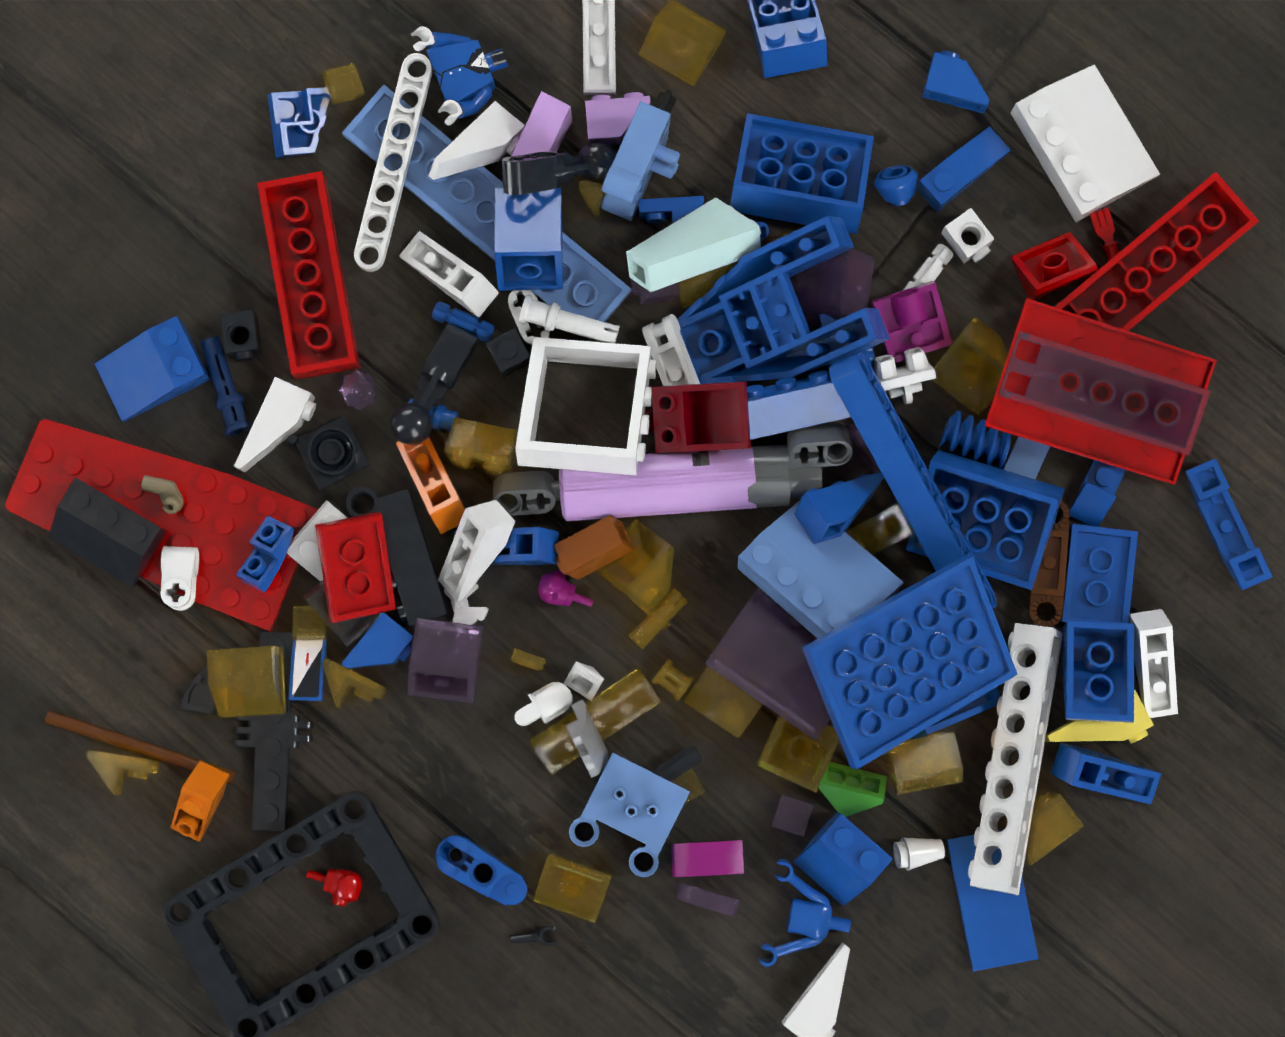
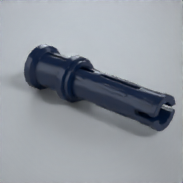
[200,336,253,437]

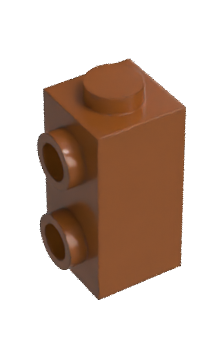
[554,515,634,580]

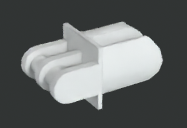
[515,682,572,726]

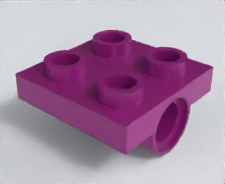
[871,281,953,363]

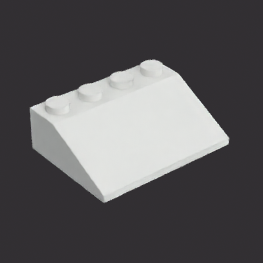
[1011,64,1160,223]

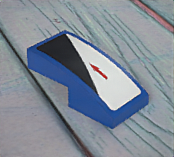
[289,635,328,701]

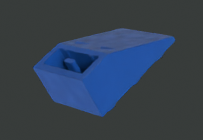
[747,0,828,78]

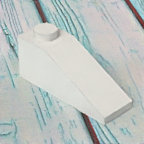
[428,101,525,180]
[399,231,499,317]
[234,377,316,472]
[438,500,515,602]
[1129,609,1178,718]
[781,942,850,1037]

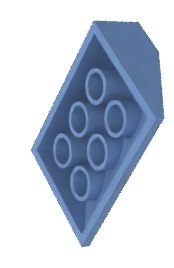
[738,500,904,638]

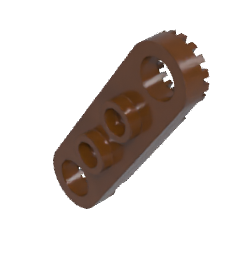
[1029,500,1070,628]

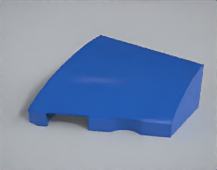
[267,87,335,159]

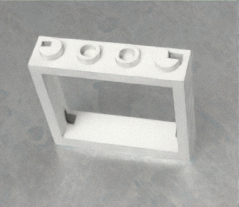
[515,337,657,475]

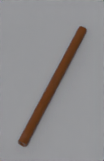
[45,710,237,784]

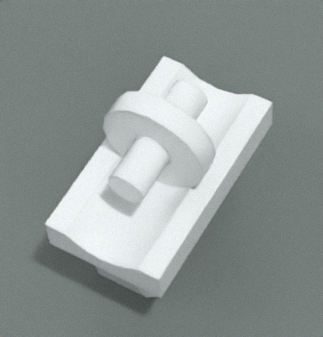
[875,347,936,404]

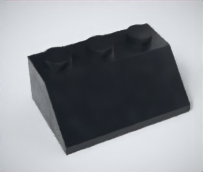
[48,478,168,588]

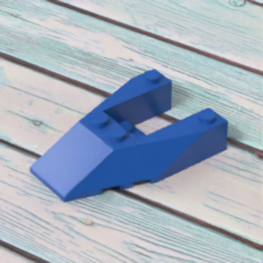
[677,215,890,384]

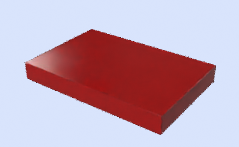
[315,512,396,623]

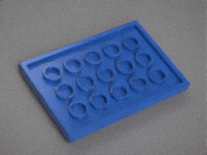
[802,555,1018,770]

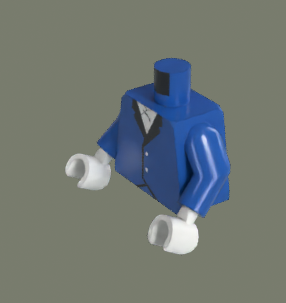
[411,26,508,125]

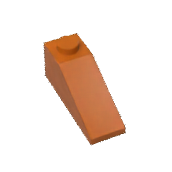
[396,437,465,534]

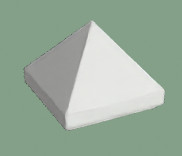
[564,661,604,700]

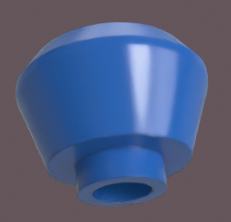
[874,165,918,206]

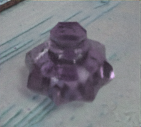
[339,369,378,411]

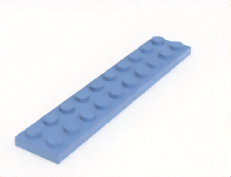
[342,85,632,340]

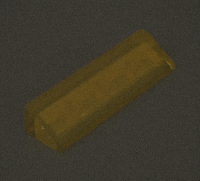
[530,669,661,775]

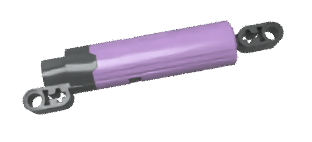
[493,423,853,521]

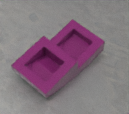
[671,840,744,877]

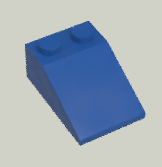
[95,316,211,422]
[1061,620,1134,723]

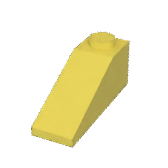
[1045,690,1154,743]

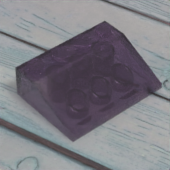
[705,587,830,741]

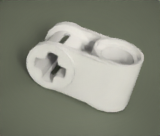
[160,546,199,611]

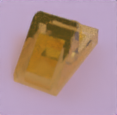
[847,504,915,555]
[322,658,388,709]
[87,750,160,795]

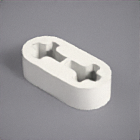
[508,290,550,347]

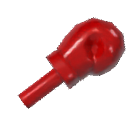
[306,868,363,907]

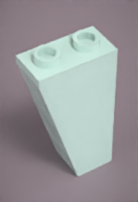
[626,197,761,292]

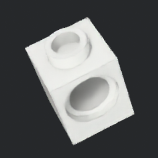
[941,208,994,264]

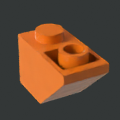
[170,761,230,842]

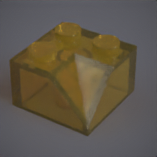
[683,646,776,739]

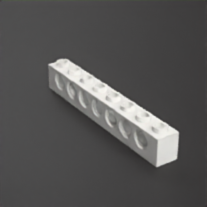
[968,623,1063,895]

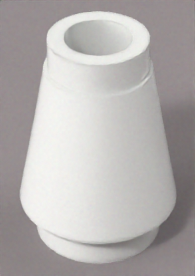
[893,838,945,871]

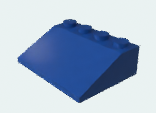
[730,113,874,234]
[906,449,1064,590]

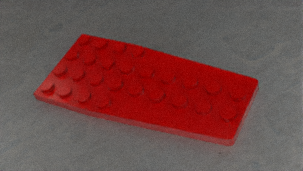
[5,419,318,632]

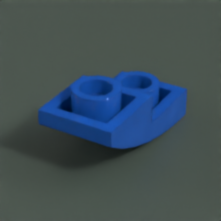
[236,516,294,593]

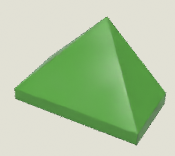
[818,760,887,817]

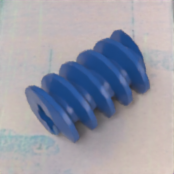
[939,410,1012,469]

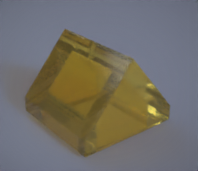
[578,180,606,217]

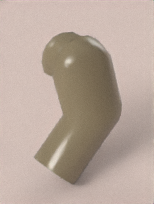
[141,475,184,514]

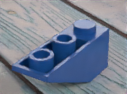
[794,472,884,544]

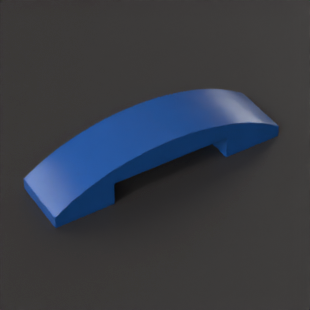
[1185,458,1273,591]

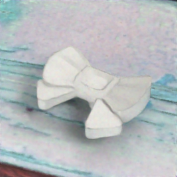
[444,583,489,627]

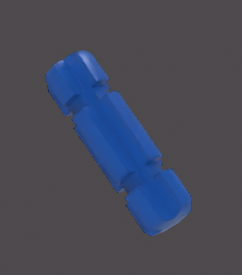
[432,301,495,342]

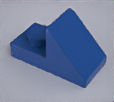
[639,196,704,224]
[1069,460,1126,527]

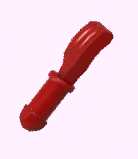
[1090,207,1119,262]

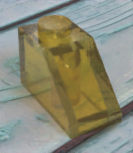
[1024,792,1084,866]

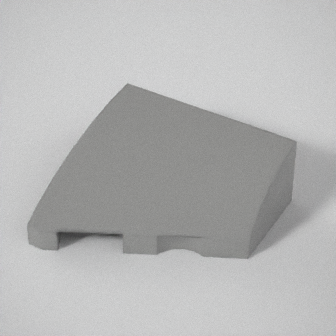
[566,700,609,778]

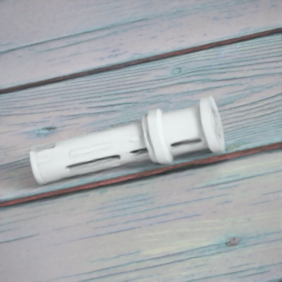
[518,295,620,343]

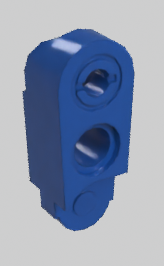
[436,835,527,906]

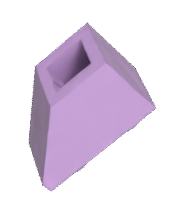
[585,92,650,145]

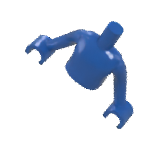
[758,859,851,967]

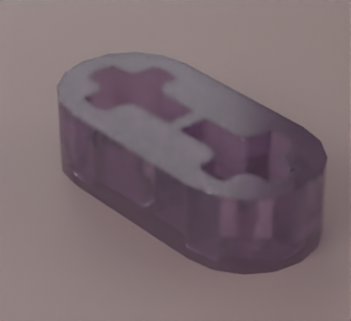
[675,882,740,917]

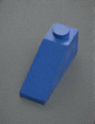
[916,126,1011,213]
[454,527,559,565]
[1050,743,1162,804]

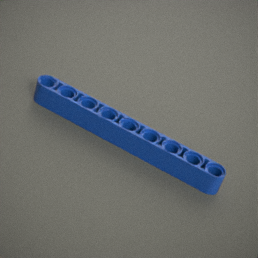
[829,352,997,608]

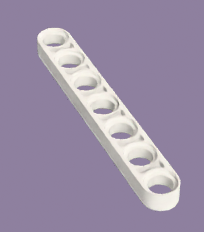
[354,53,432,272]

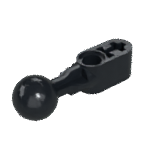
[502,141,616,195]
[390,323,479,445]

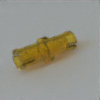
[628,588,688,650]

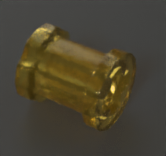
[651,659,695,702]

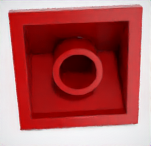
[1011,232,1098,301]

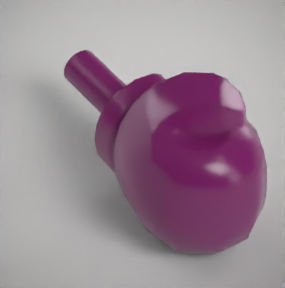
[538,570,594,607]

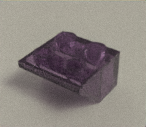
[795,249,875,320]
[408,618,483,703]

